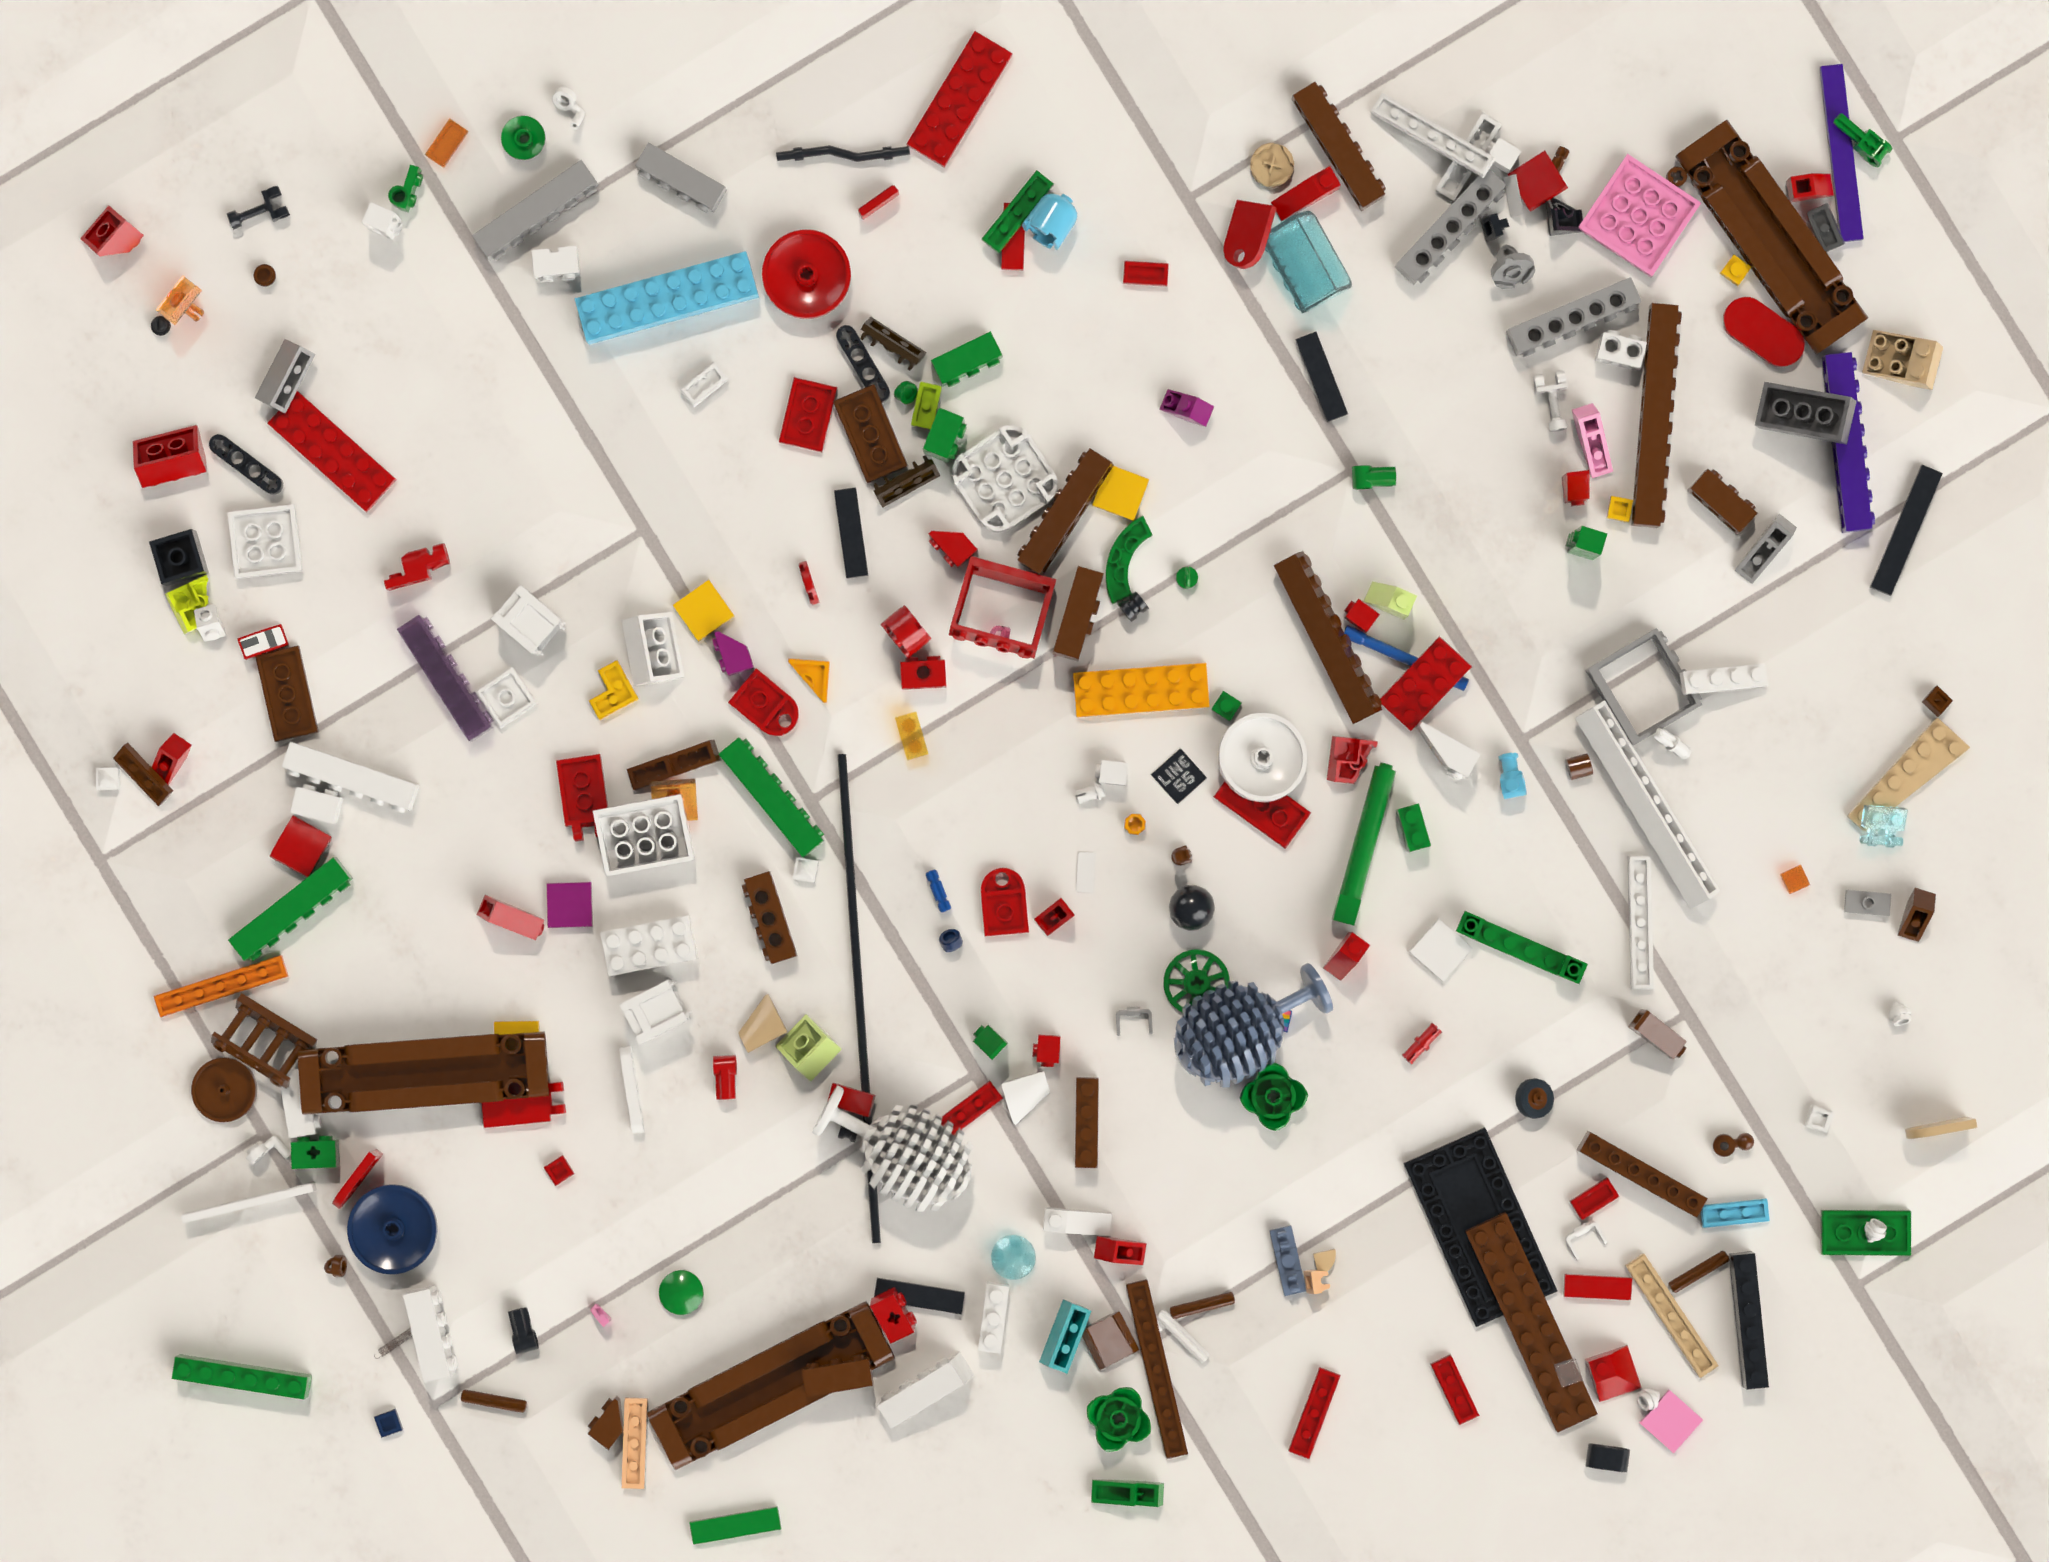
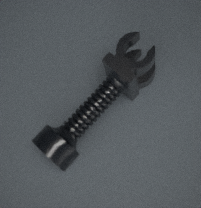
[227,186,290,230]

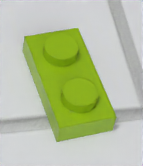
[911,382,942,430]

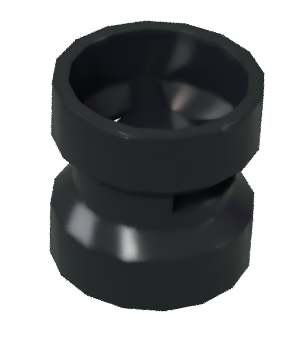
[1118,591,1149,622]

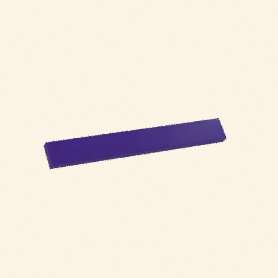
[1820,64,1864,242]

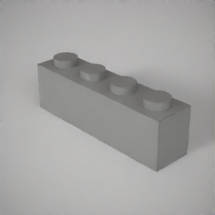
[635,142,727,213]

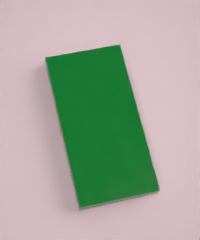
[1821,1210,1911,1256]

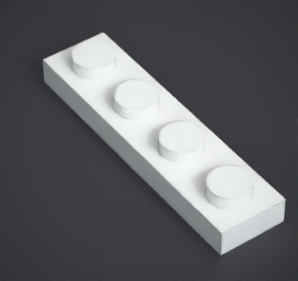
[1680,664,1768,695]

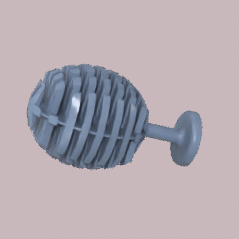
[1174,963,1333,1088]

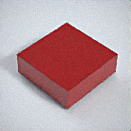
[544,1155,575,1186]

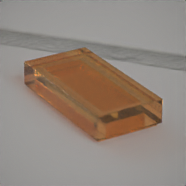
[425,118,468,168]

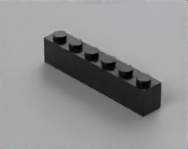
[1729,1251,1769,1390]

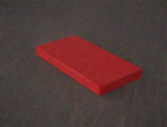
[1213,781,1311,849]

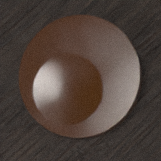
[191,1057,257,1122]

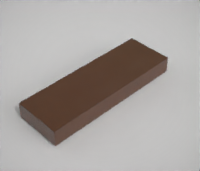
[113,743,174,806]

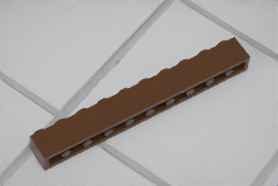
[1631,303,1682,528]

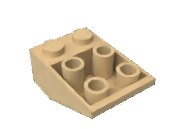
[1862,330,1943,390]

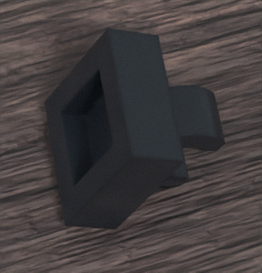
[1480,213,1510,242]

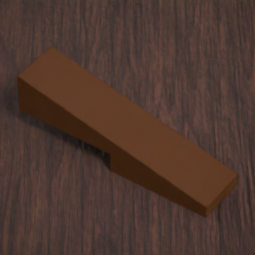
[626,740,721,790]

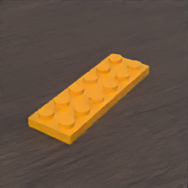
[1073,663,1210,717]

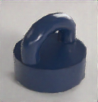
[939,929,963,952]

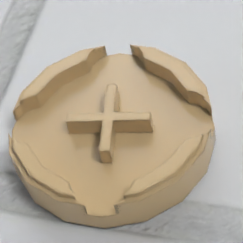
[1250,143,1294,188]

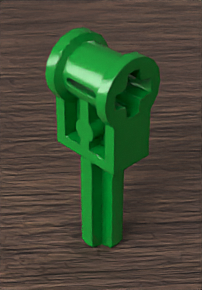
[1833,113,1893,167]

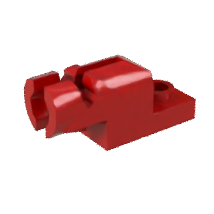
[384,543,450,591]

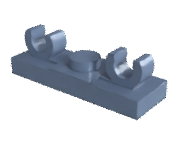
[1269,1225,1306,1296]

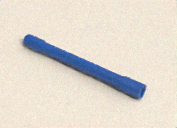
[1344,625,1469,691]

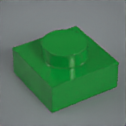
[1211,691,1242,722]

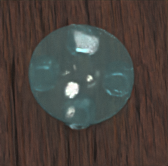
[991,1235,1036,1280]

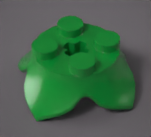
[1240,1063,1308,1131]
[1087,1387,1151,1452]

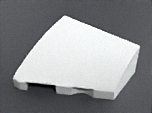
[1001,1071,1050,1124]

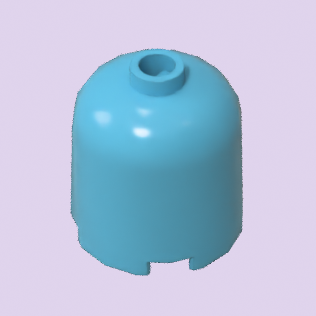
[1022,194,1077,250]

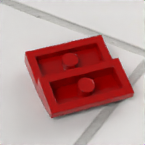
[269,815,332,878]

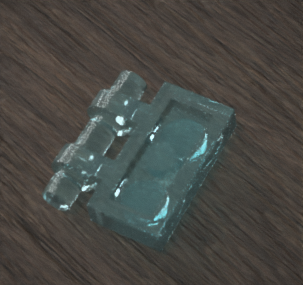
[1859,805,1908,848]

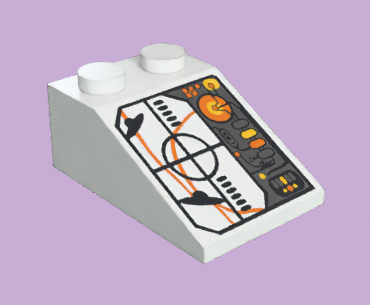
[1416,722,1481,780]

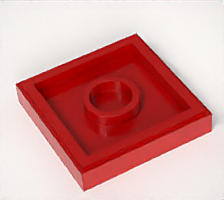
[1507,150,1568,212]

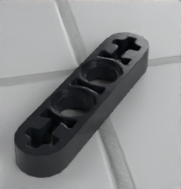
[836,325,890,403]
[209,434,284,495]

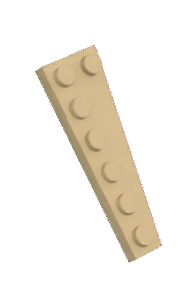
[1847,718,1970,831]

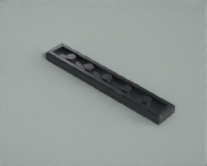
[1870,465,1943,596]

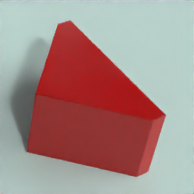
[1034,898,1075,936]

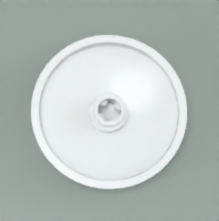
[1218,713,1307,802]

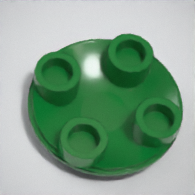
[659,1270,704,1315]

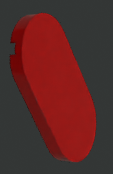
[1723,297,1805,367]

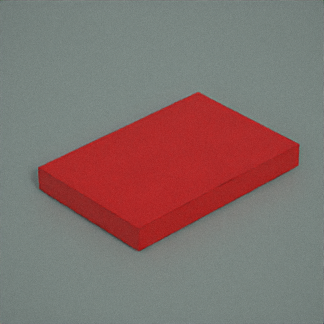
[779,377,837,452]

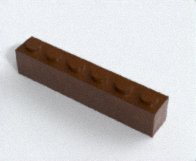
[1291,82,1386,211]
[1017,448,1114,576]

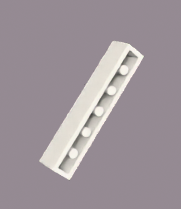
[282,742,420,813]

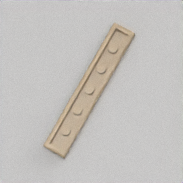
[1625,1253,1719,1378]

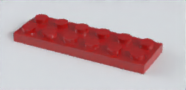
[906,31,1013,168]
[267,391,397,512]

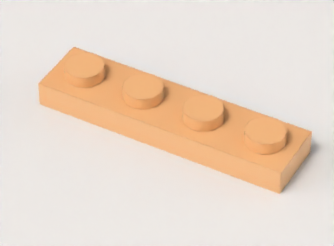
[621,1397,648,1489]

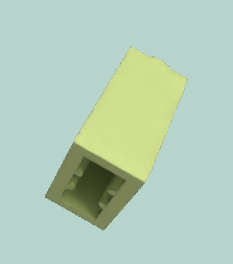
[1363,581,1417,620]

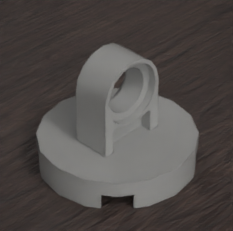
[1491,245,1535,289]

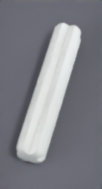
[1156,1309,1209,1363]

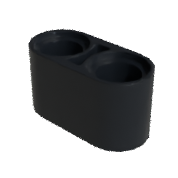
[1585,1443,1630,1472]

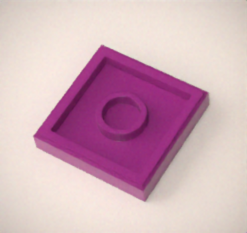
[546,882,593,928]

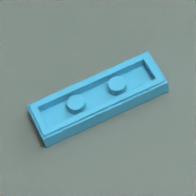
[1700,1198,1770,1228]

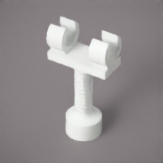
[1533,371,1567,432]

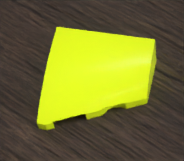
[165,575,208,634]

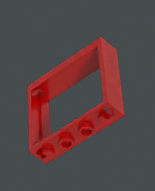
[949,556,1056,659]

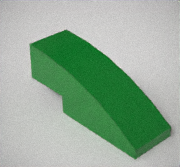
[1091,1480,1164,1507]

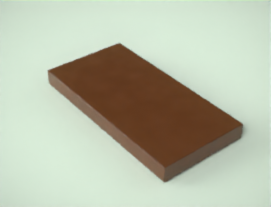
[833,384,908,483]
[255,646,319,742]

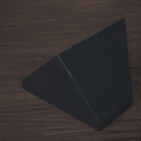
[1546,197,1583,236]

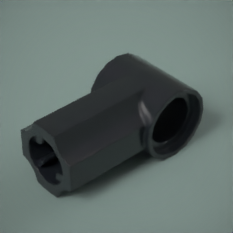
[508,1307,539,1354]

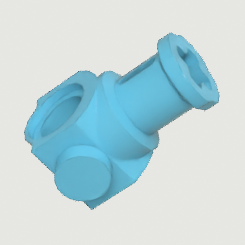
[1498,753,1527,799]

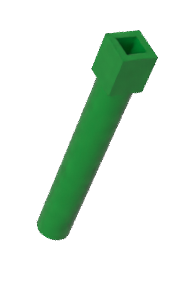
[1331,762,1396,926]

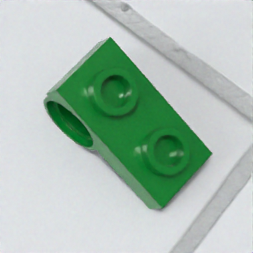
[388,164,423,213]

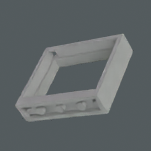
[1585,628,1702,746]

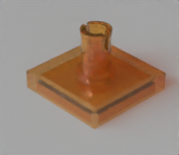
[156,276,204,325]
[651,779,698,821]

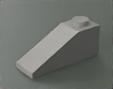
[1735,514,1797,584]

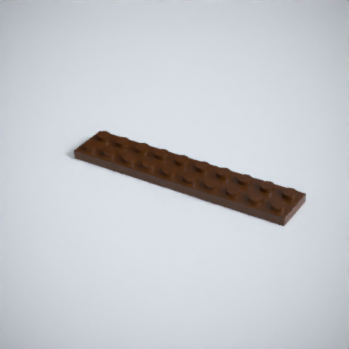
[1465,1212,1598,1433]

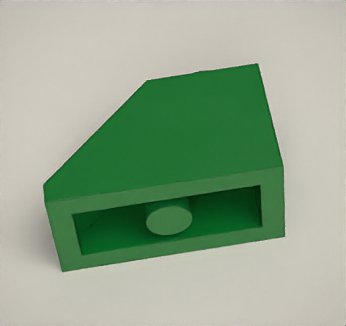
[973,1025,1008,1060]

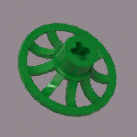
[1163,949,1230,1013]

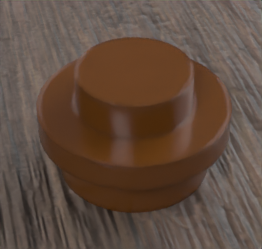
[253,264,276,287]

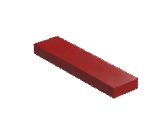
[941,1081,1003,1135]
[1288,1367,1341,1459]

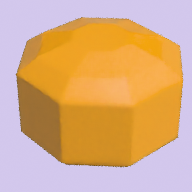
[1124,814,1146,835]

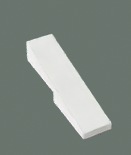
[1435,113,1502,201]

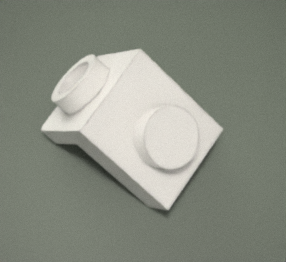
[194,604,226,642]

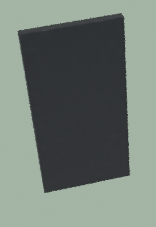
[1403,1127,1557,1327]

